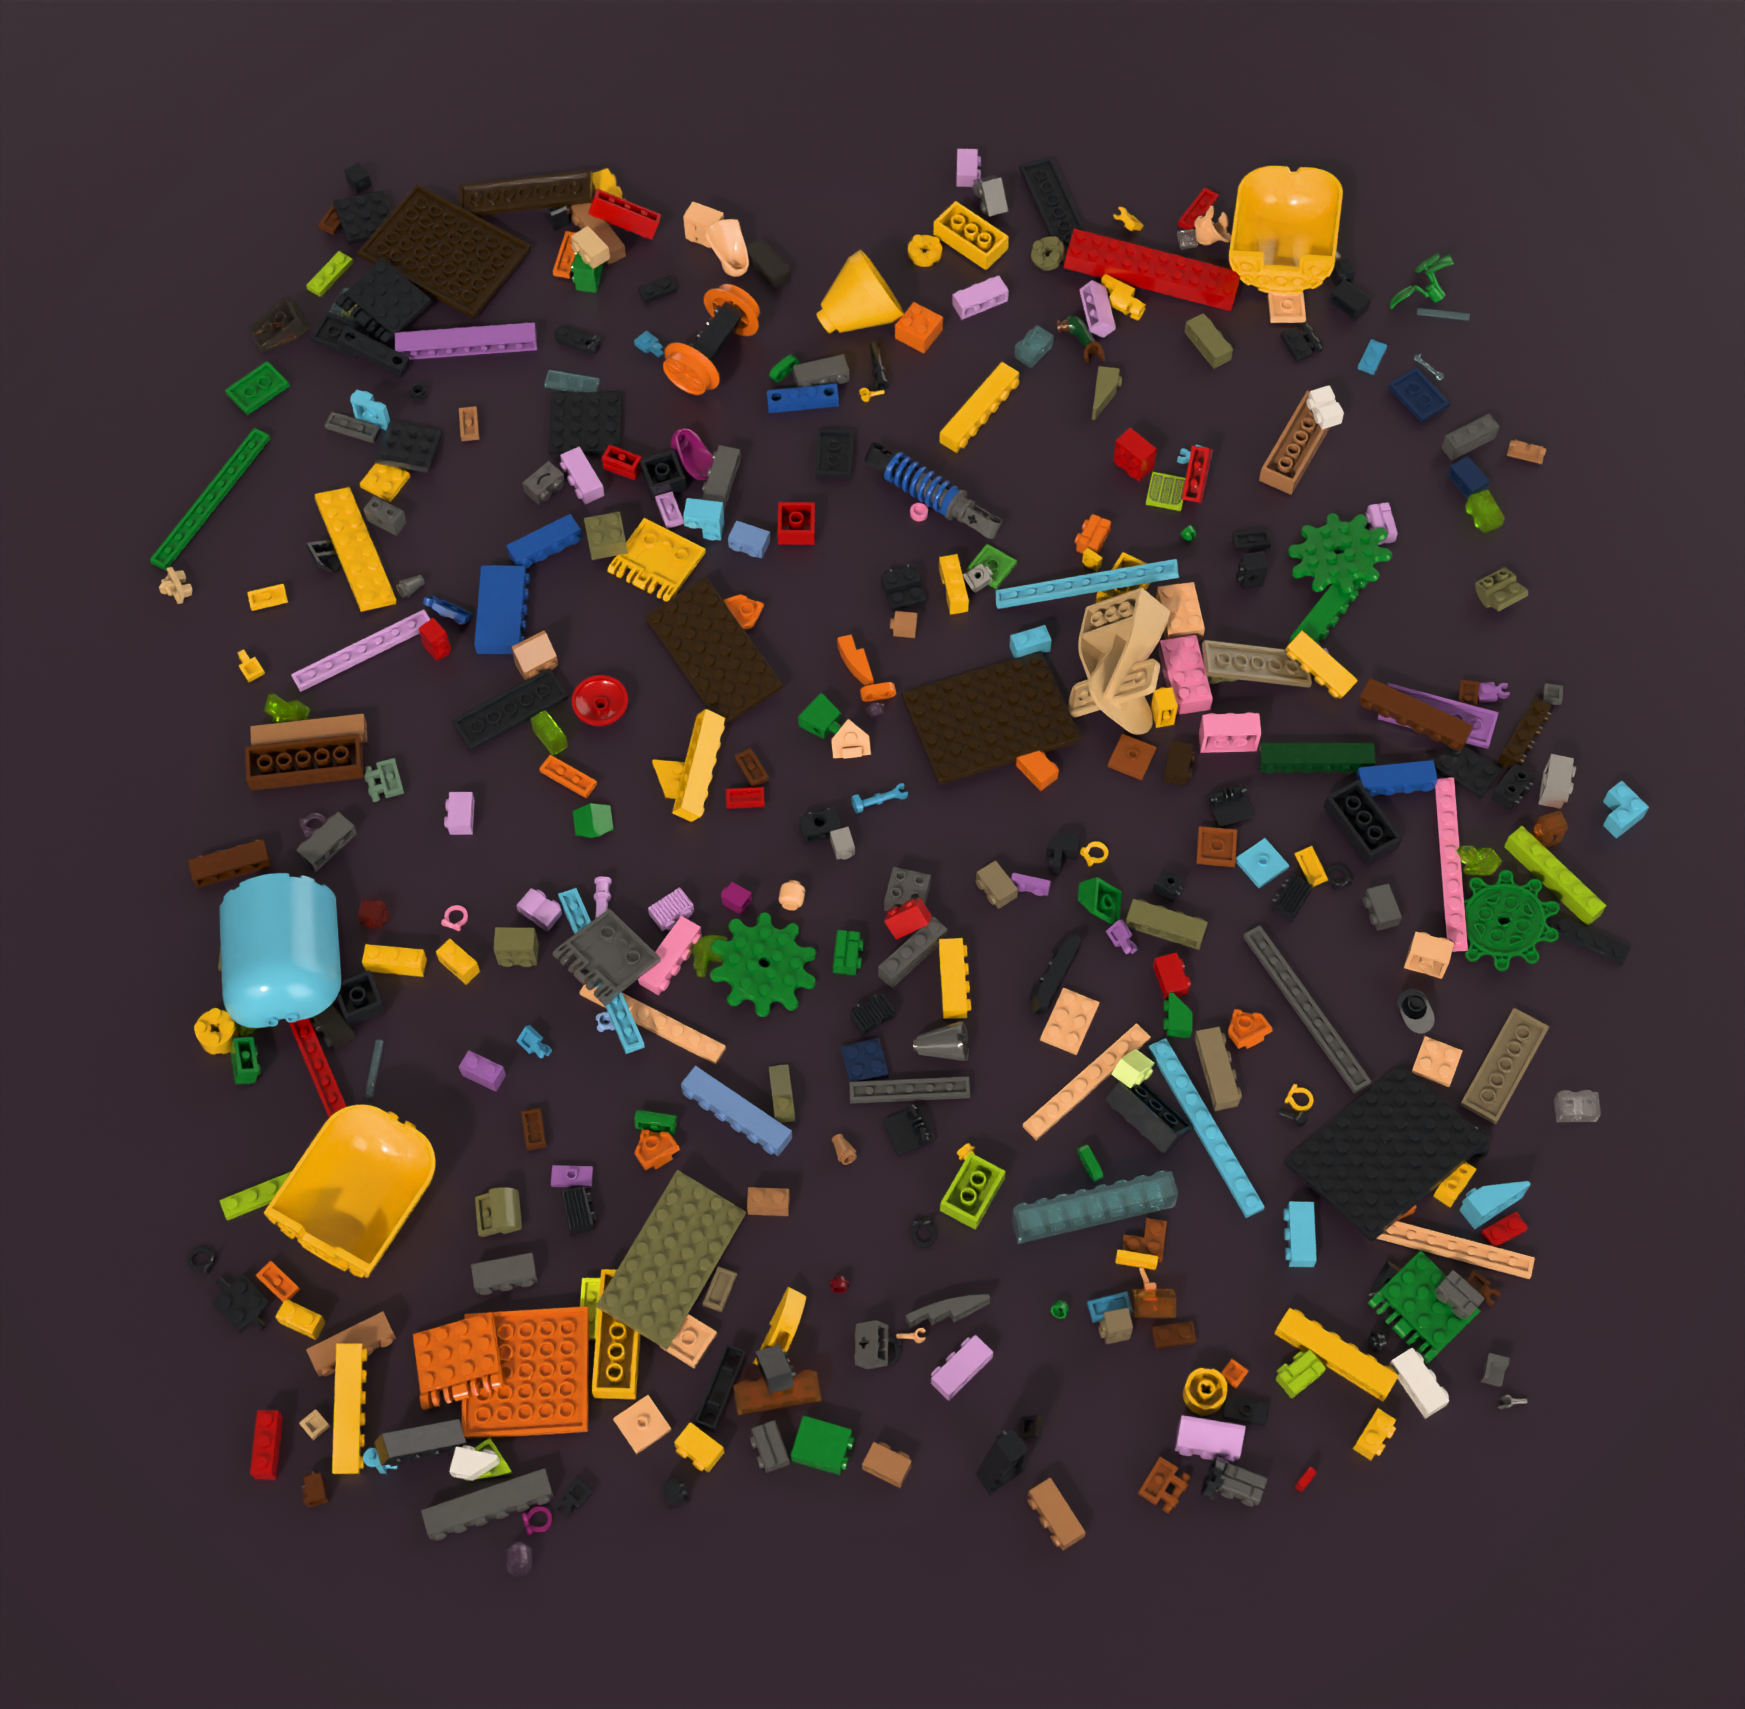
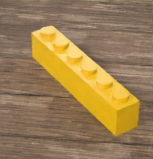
[939,362,1020,453]
[672,709,725,822]
[1274,1308,1399,1401]
[332,1344,367,1474]

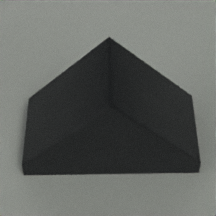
[543,206,570,231]

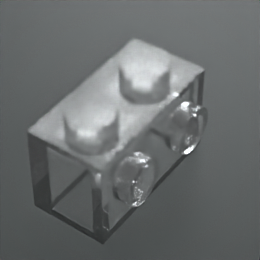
[1554,1090,1601,1122]

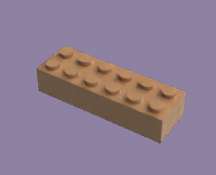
[1259,390,1330,495]

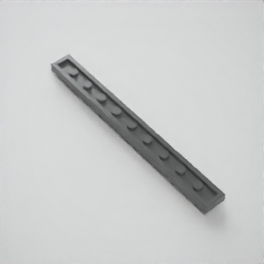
[1243,925,1372,1094]

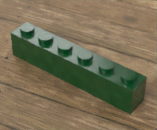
[1258,743,1376,773]

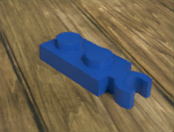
[423,595,474,624]

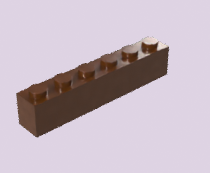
[1359,678,1474,751]

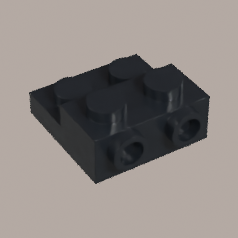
[881,564,927,612]

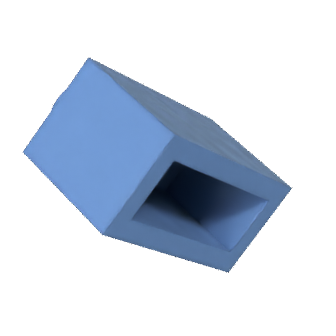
[728,520,771,558]

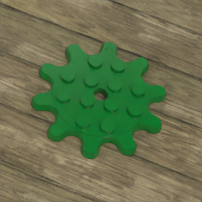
[1288,513,1392,594]
[1464,870,1560,971]
[710,912,816,1017]

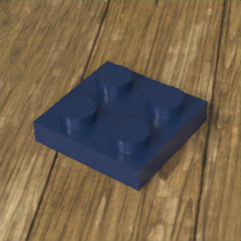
[840,1038,889,1082]

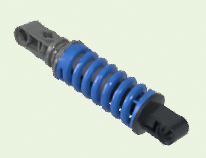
[864,442,1002,539]

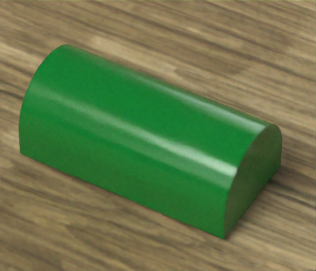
[634,1109,677,1135]

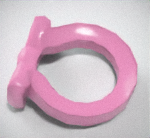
[441,905,468,932]

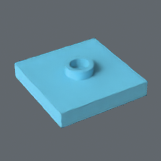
[1236,838,1289,889]

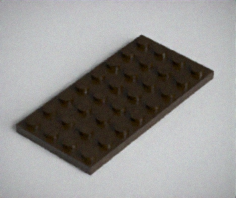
[645,577,783,726]

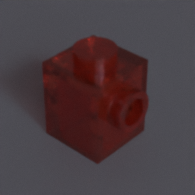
[357,899,390,929]

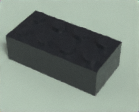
[1323,780,1402,866]

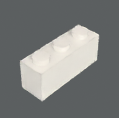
[1389,1348,1450,1419]

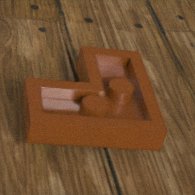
[1122,1218,1167,1262]

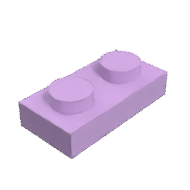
[655,491,684,529]

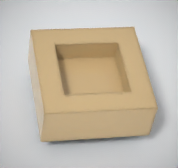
[299,1409,330,1440]

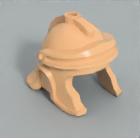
[1194,206,1231,246]

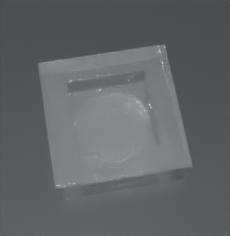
[1177,229,1198,249]

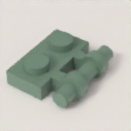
[364,758,404,802]

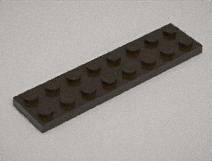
[458,170,593,215]

